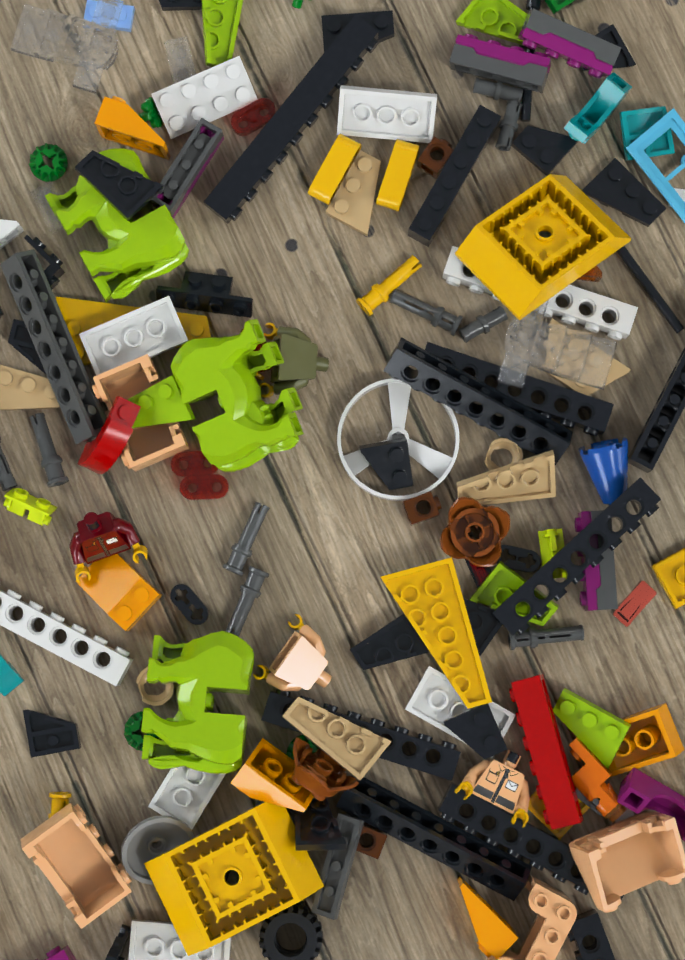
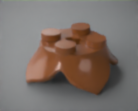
[440,497,510,567]
[291,737,359,801]

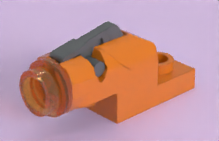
[569,737,627,823]

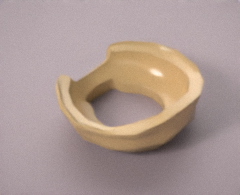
[484,438,523,471]
[136,666,174,706]

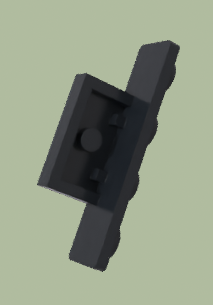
[156,271,253,318]

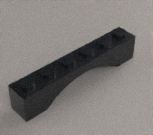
[408,105,501,247]

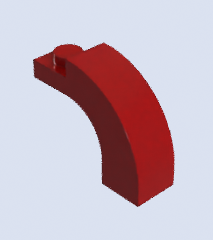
[77,396,141,474]

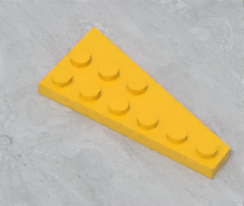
[56,297,211,366]
[380,557,492,709]

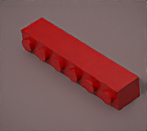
[509,674,584,830]

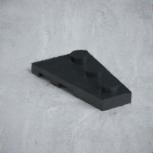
[321,10,394,52]
[582,158,666,227]
[350,614,429,670]

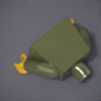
[260,323,329,398]

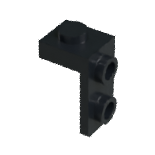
[24,235,65,289]

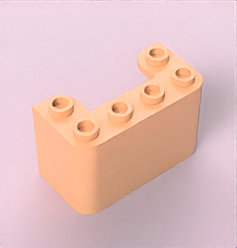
[92,354,190,472]
[20,803,132,929]
[486,875,577,960]

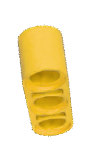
[308,133,362,205]
[376,139,420,211]

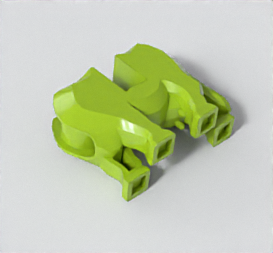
[45,148,189,303]
[171,319,304,472]
[141,631,254,773]

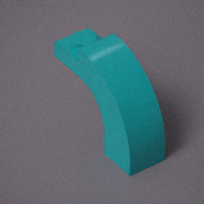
[564,72,632,144]

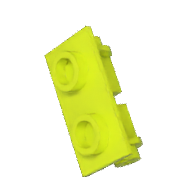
[3,488,57,526]
[538,528,566,579]

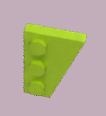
[456,0,528,46]
[127,375,196,428]
[469,561,559,626]
[553,688,631,769]

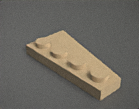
[456,450,556,506]
[282,697,392,781]

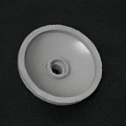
[121,815,194,885]

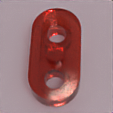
[231,98,276,136]
[171,451,218,477]
[180,474,229,500]

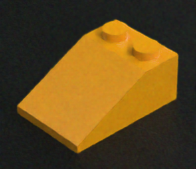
[95,96,171,160]
[76,554,162,631]
[608,703,684,777]
[231,738,314,812]
[457,876,519,959]

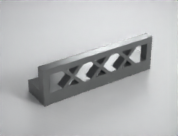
[311,813,364,920]

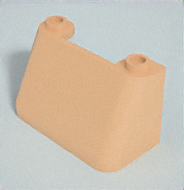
[569,811,685,913]

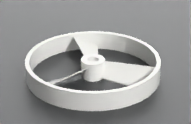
[337,378,460,501]

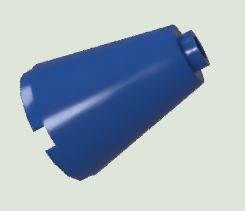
[579,438,628,505]

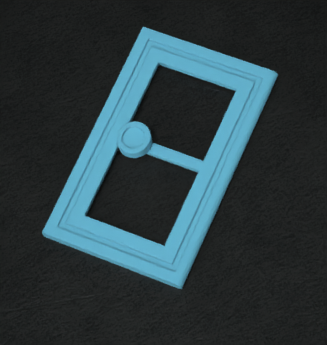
[625,108,685,223]

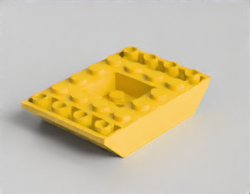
[455,174,631,320]
[144,802,324,956]

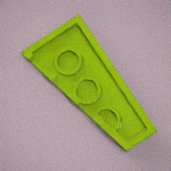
[201,0,243,67]

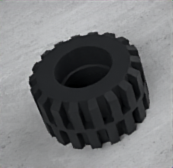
[259,903,323,960]

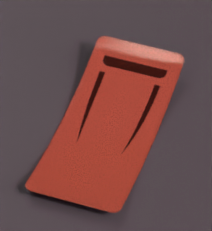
[613,581,657,627]

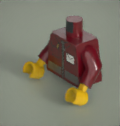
[69,512,148,583]

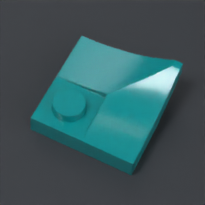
[619,106,675,161]

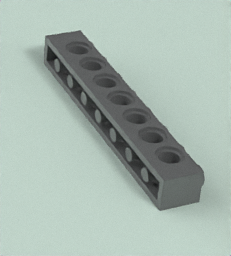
[0,249,106,444]

